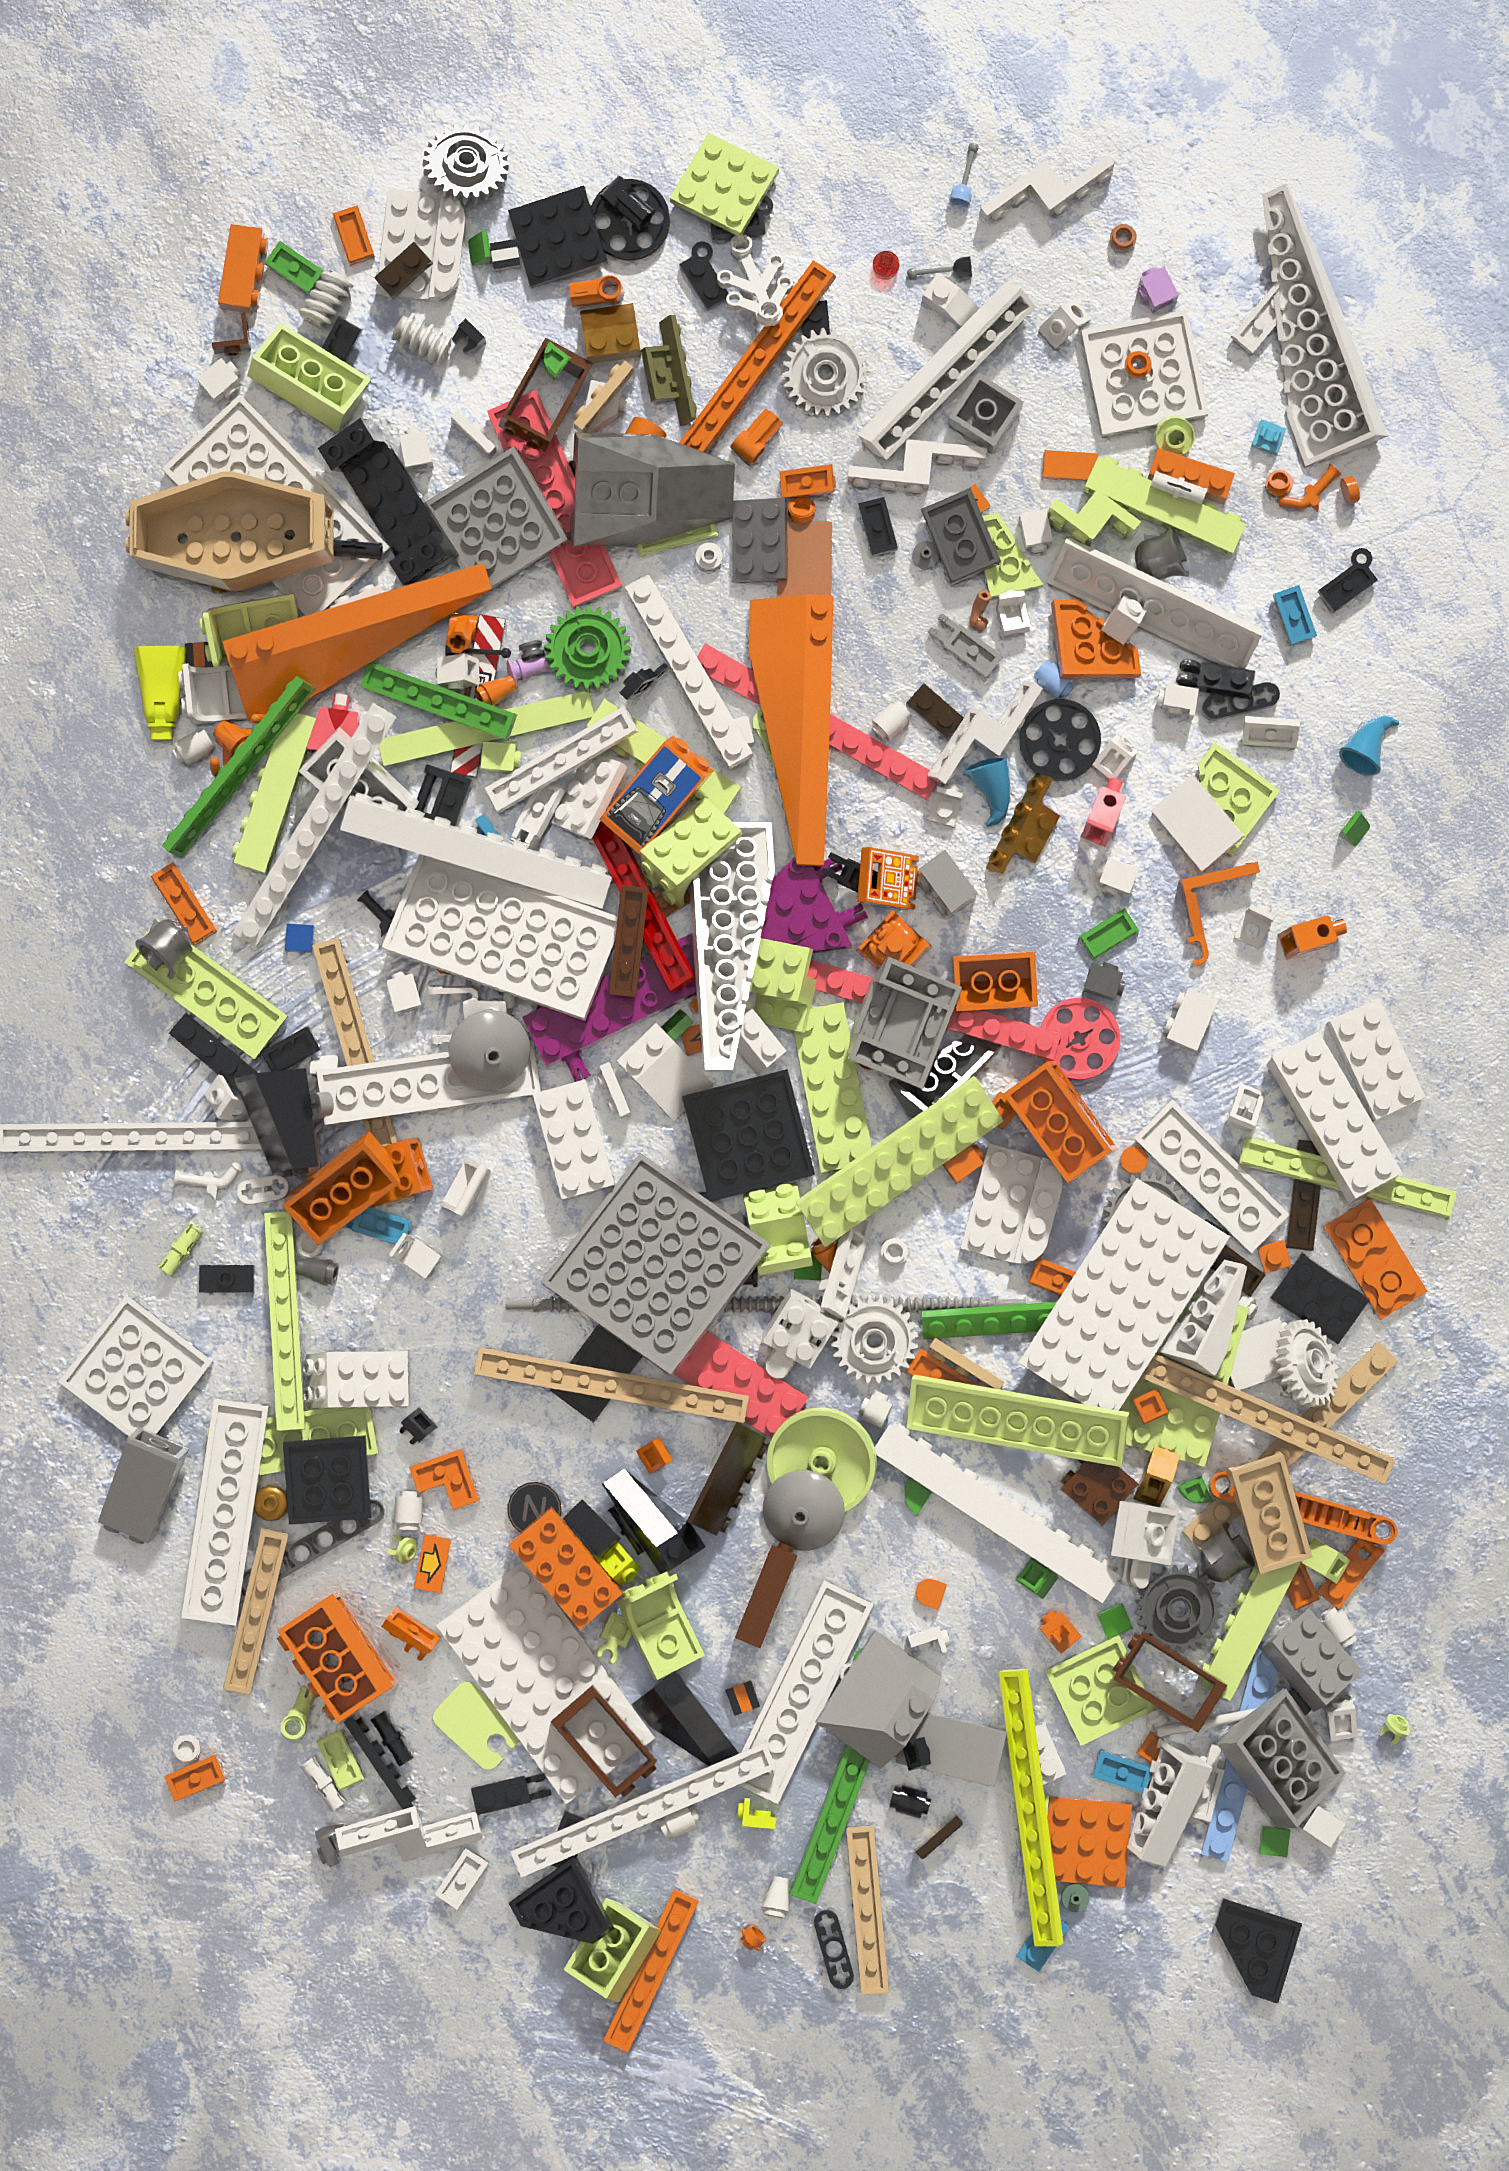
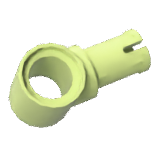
[281,1687,315,1742]

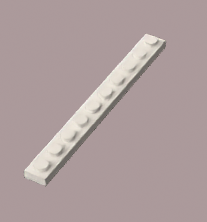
[233,703,396,947]
[0,1122,262,1152]
[511,1742,776,1878]

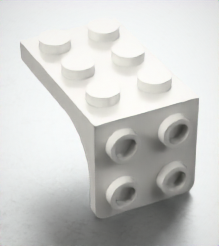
[178,663,247,725]
[302,1351,409,1409]

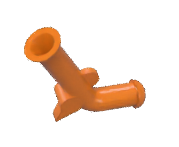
[1278,464,1341,513]

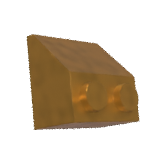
[580,303,641,364]

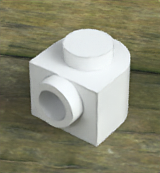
[859,1390,893,1429]

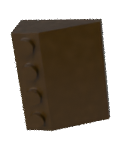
[686,1422,768,1536]

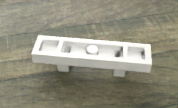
[818,1216,873,1319]

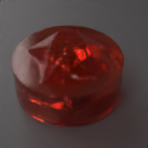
[873,251,900,280]

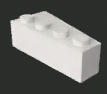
[1127,1738,1213,1866]

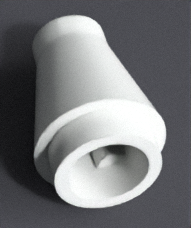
[762,1876,789,1919]

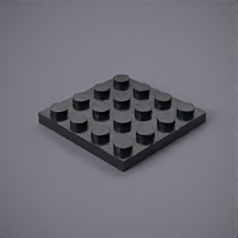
[682,1069,815,1202]

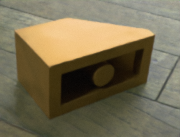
[1133,1446,1180,1507]

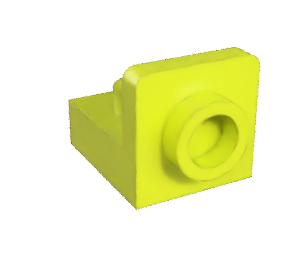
[593,1542,641,1586]
[737,1797,776,1829]

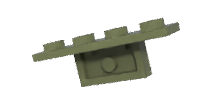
[641,315,697,426]

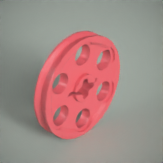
[1040,998,1121,1080]

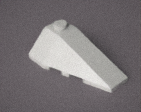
[1158,1260,1247,1376]

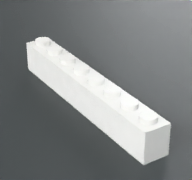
[857,281,1036,460]

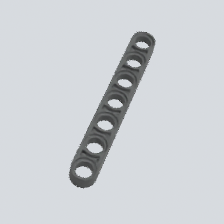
[240,1499,385,1603]

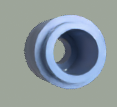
[1034,660,1075,699]

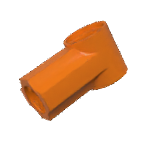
[569,275,624,308]
[730,408,783,465]
[446,612,479,654]

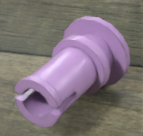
[506,654,549,685]

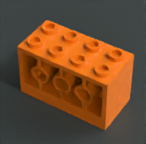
[1003,1060,1118,1183]
[509,1506,623,1630]
[277,1592,397,1723]

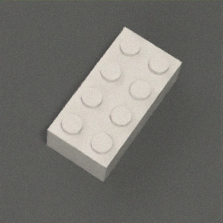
[299,727,419,846]
[1326,998,1426,1122]
[533,1080,615,1201]

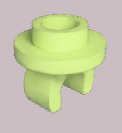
[387,1535,417,1564]
[1379,1714,1410,1745]

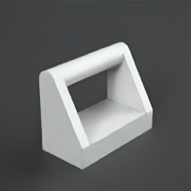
[441,1158,491,1219]

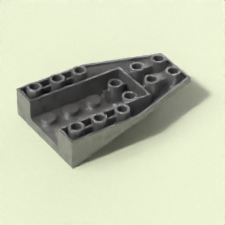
[570,432,735,546]

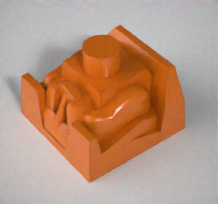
[856,910,932,970]

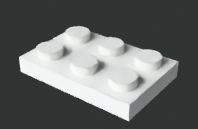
[550,755,627,839]

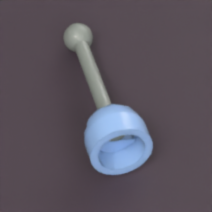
[949,142,979,207]

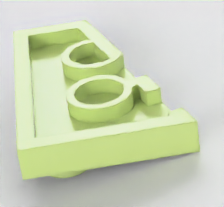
[983,513,1043,599]

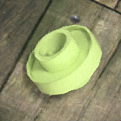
[1155,416,1195,455]

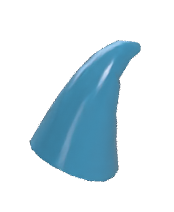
[1339,715,1399,775]
[963,758,1011,826]

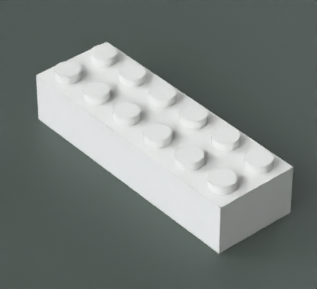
[1267,1032,1402,1205]

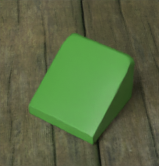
[468,231,492,266]
[1339,811,1370,847]
[794,1253,822,1281]
[1016,1558,1058,1599]
[1097,1603,1132,1639]

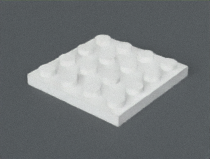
[1081,310,1209,437]
[59,1295,213,1436]

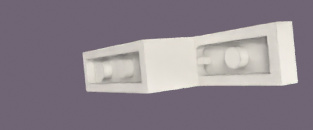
[980,154,1115,222]
[848,439,987,493]
[927,680,1043,784]
[335,1806,483,1862]

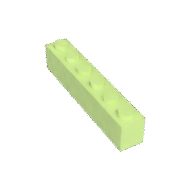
[1083,456,1246,558]
[587,699,741,815]
[231,713,316,876]
[1198,1561,1301,1701]

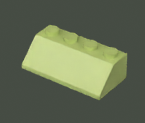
[247,323,371,432]

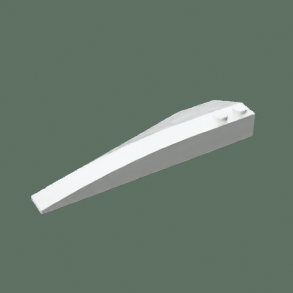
[1262,184,1388,466]
[689,822,775,1072]

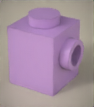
[1137,266,1179,313]

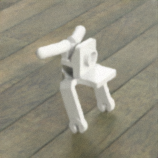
[428,985,515,1044]

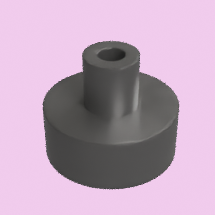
[912,541,940,570]

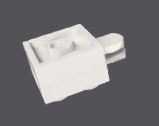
[763,1288,838,1378]
[1111,1501,1179,1589]

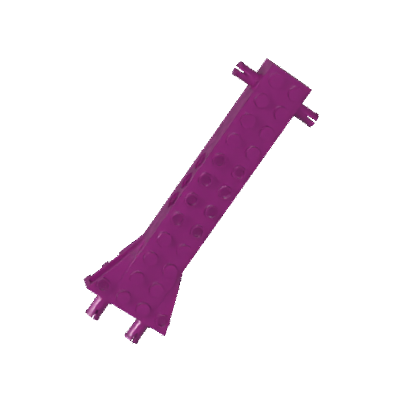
[522,854,868,1082]

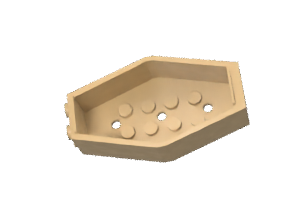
[125,471,334,591]

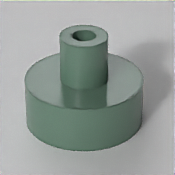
[1061,1883,1089,1912]

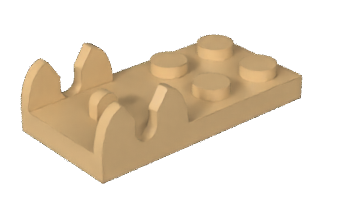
[1226,1451,1312,1575]

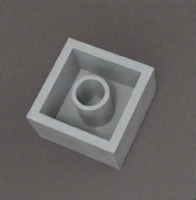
[948,372,1024,453]
[916,850,978,918]

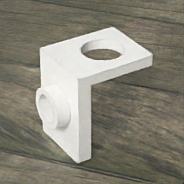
[1038,299,1092,349]
[1234,904,1275,949]
[205,1075,249,1122]
[389,1233,442,1279]

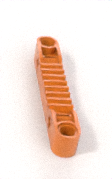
[1208,1472,1398,1545]

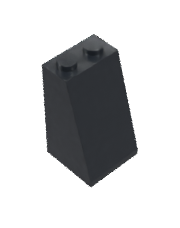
[235,1068,318,1177]

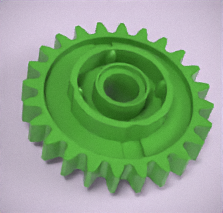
[544,605,631,692]

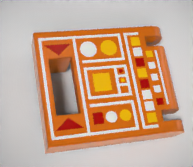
[857,847,919,910]

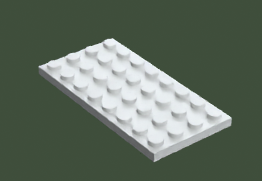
[162,394,390,616]
[382,854,618,1021]
[1018,1178,1230,1411]
[436,1562,655,1804]

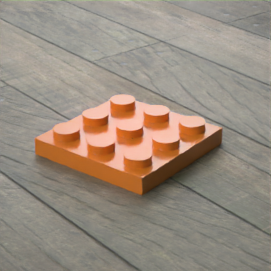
[1047,1796,1132,1888]

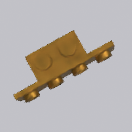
[986,774,1060,874]

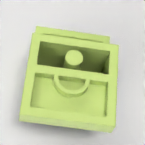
[1047,489,1141,547]
[749,938,817,1033]
[743,1183,813,1275]

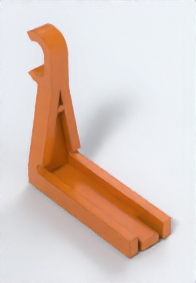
[1179,862,1260,965]

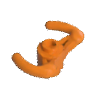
[210,714,265,778]

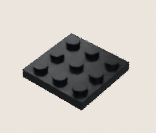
[508,185,608,288]
[283,1435,372,1525]

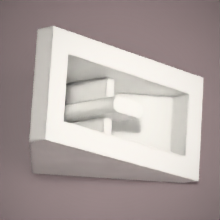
[1225,1083,1266,1133]

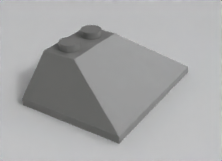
[848,957,962,1089]
[815,1630,941,1769]

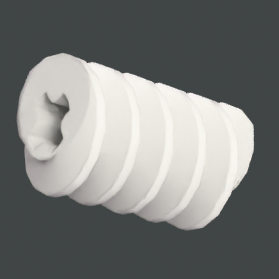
[299,270,354,331]
[391,312,452,367]

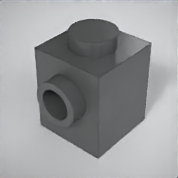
[1082,962,1126,1001]

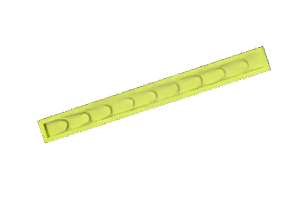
[999,1669,1064,1946]

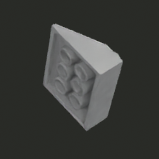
[1217,1689,1346,1828]

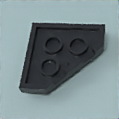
[509,1857,615,1944]
[1214,1898,1302,2004]

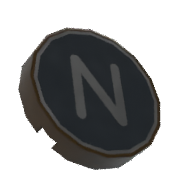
[507,1482,562,1532]

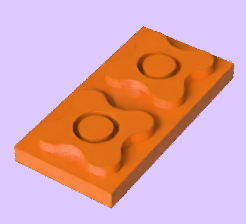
[1323,1198,1428,1320]

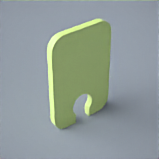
[433,1682,519,1770]

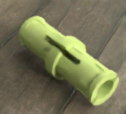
[158,1222,204,1277]

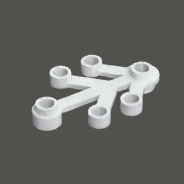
[717,234,793,326]

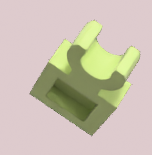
[595,1612,632,1664]

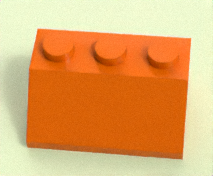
[952,951,1038,1011]

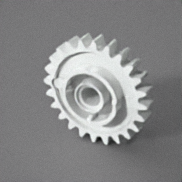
[782,328,869,416]
[831,1295,918,1384]
[1275,1319,1339,1408]

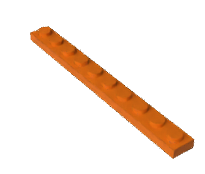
[679,260,837,453]

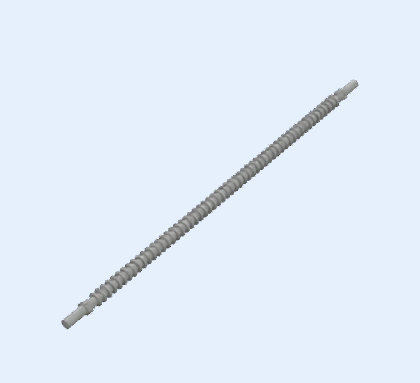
[506,1296,1026,1313]

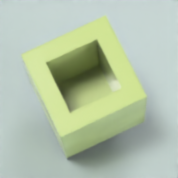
[481,741,521,774]
[1301,1538,1350,1584]

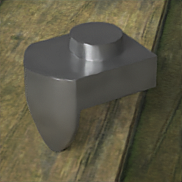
[315,1824,348,1868]

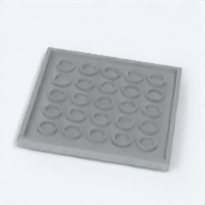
[541,1153,771,1377]

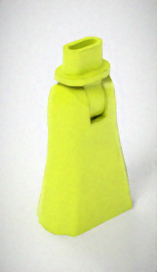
[133,646,186,740]

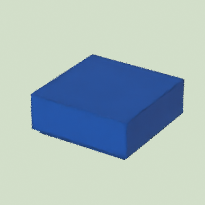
[285,923,315,953]

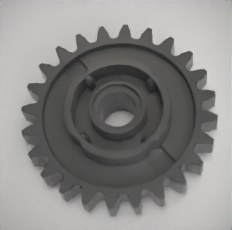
[1134,1565,1223,1653]

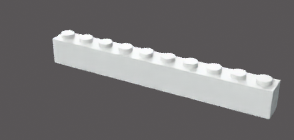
[340,793,612,909]
[875,1423,1120,1603]

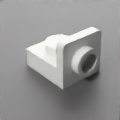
[1092,735,1137,779]
[927,784,963,828]
[907,1625,951,1654]
[1325,1695,1358,1741]

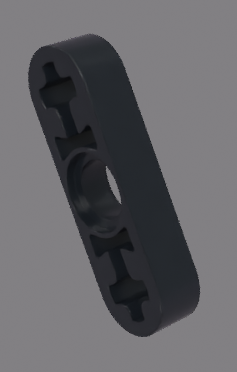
[1202,682,1280,721]
[814,1909,854,1989]

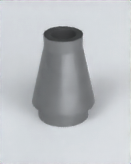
[296,1259,339,1286]

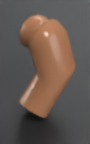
[969,590,991,632]

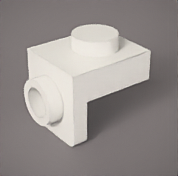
[996,590,1031,636]

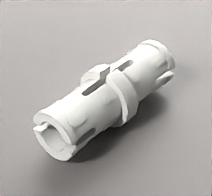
[1150,471,1207,505]
[300,1757,346,1812]

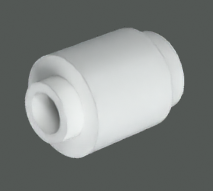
[872,700,912,740]
[172,729,215,766]
[394,1491,423,1530]
[1320,1607,1357,1648]
[658,1805,701,1839]

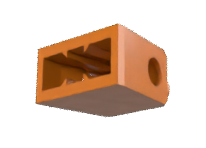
[1278,915,1347,960]

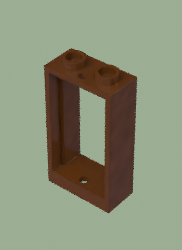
[498,337,593,452]
[735,1542,798,1648]
[1112,1631,1228,1733]
[551,1685,658,1798]

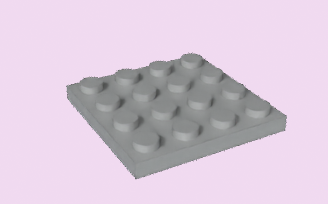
[426,446,570,588]

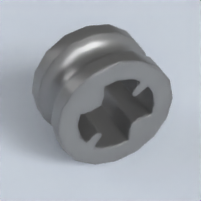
[518,640,545,660]

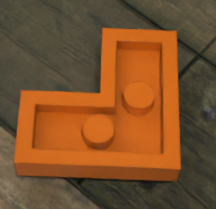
[409,1449,479,1510]

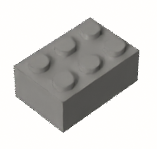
[1260,1608,1363,1712]

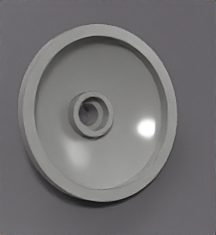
[448,1010,530,1091]
[763,1470,845,1551]

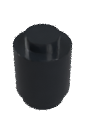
[889,1785,931,1819]

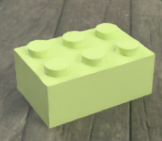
[564,1898,661,2002]

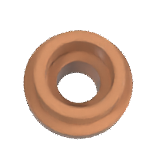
[1110,224,1137,251]

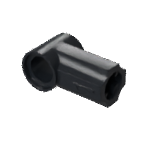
[600,175,655,229]

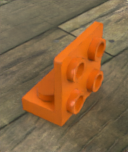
[373,1138,434,1206]

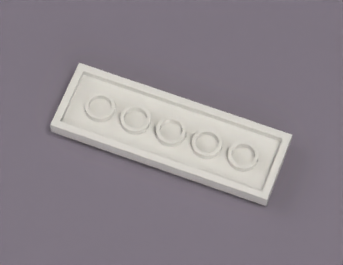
[1134,1100,1290,1254]

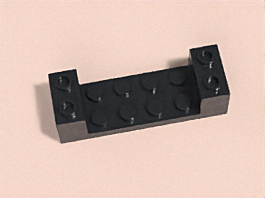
[317,418,459,585]

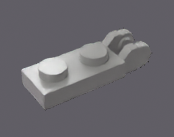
[927,614,1003,679]

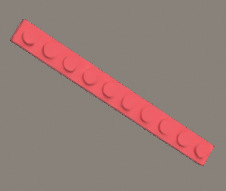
[697,643,937,801]
[807,960,1061,1061]

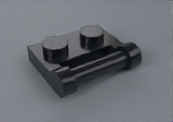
[414,764,472,827]

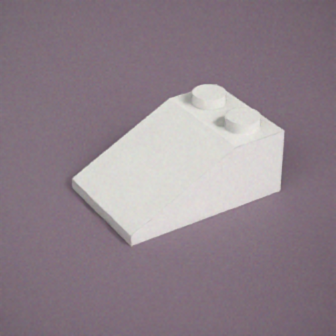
[617,1023,713,1122]

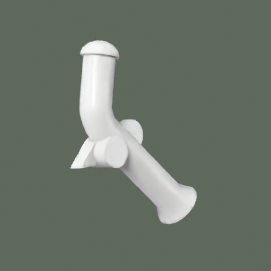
[174,1162,242,1200]

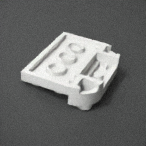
[376,189,466,302]
[960,1143,1063,1264]

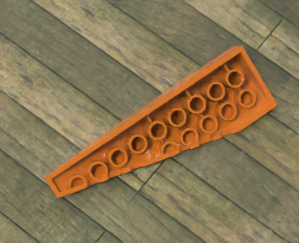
[222,563,492,721]
[748,594,834,867]

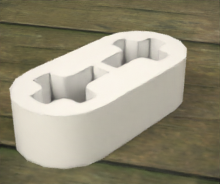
[237,1175,290,1205]

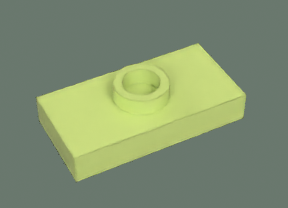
[316,1729,365,1791]

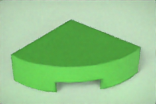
[543,342,571,380]
[1176,1476,1213,1503]
[905,1478,932,1515]

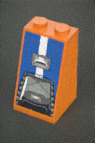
[599,735,714,855]

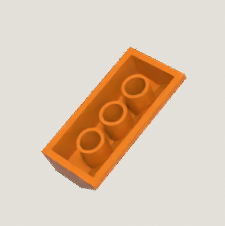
[282,1131,401,1246]

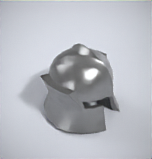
[1135,527,1189,580]
[135,919,193,979]
[1200,1522,1255,1584]

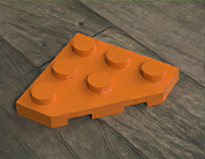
[1051,600,1141,679]

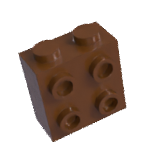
[1060,1459,1138,1526]

